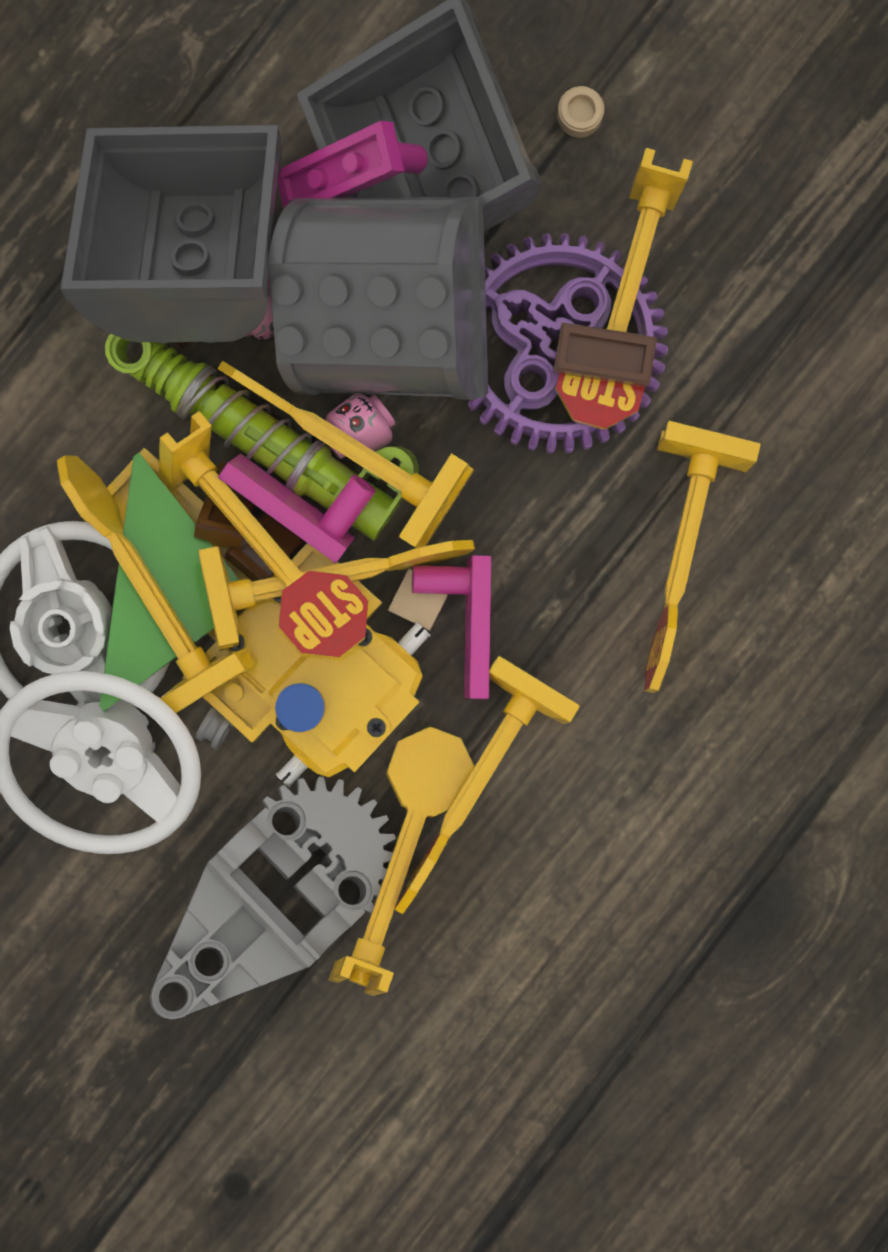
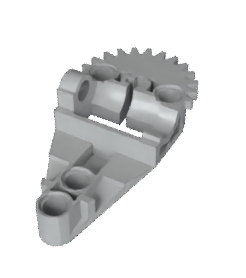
[150,776,396,1020]

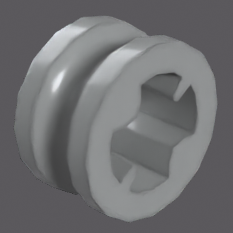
[195,706,233,750]

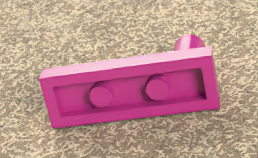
[277,121,428,209]
[218,454,376,563]
[412,555,491,699]

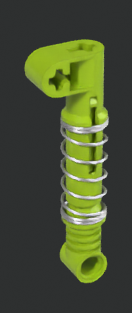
[105,334,419,541]

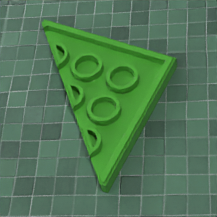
[99,453,239,712]

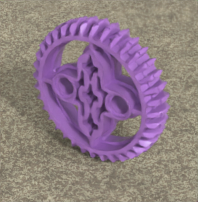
[468,233,668,453]

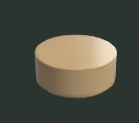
[557,86,604,138]

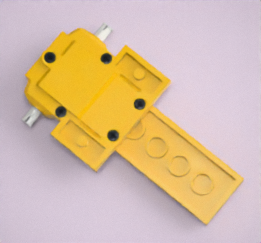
[80,448,431,788]

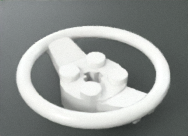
[0,521,170,708]
[0,671,201,854]

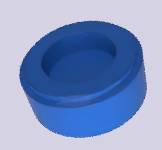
[275,683,325,732]

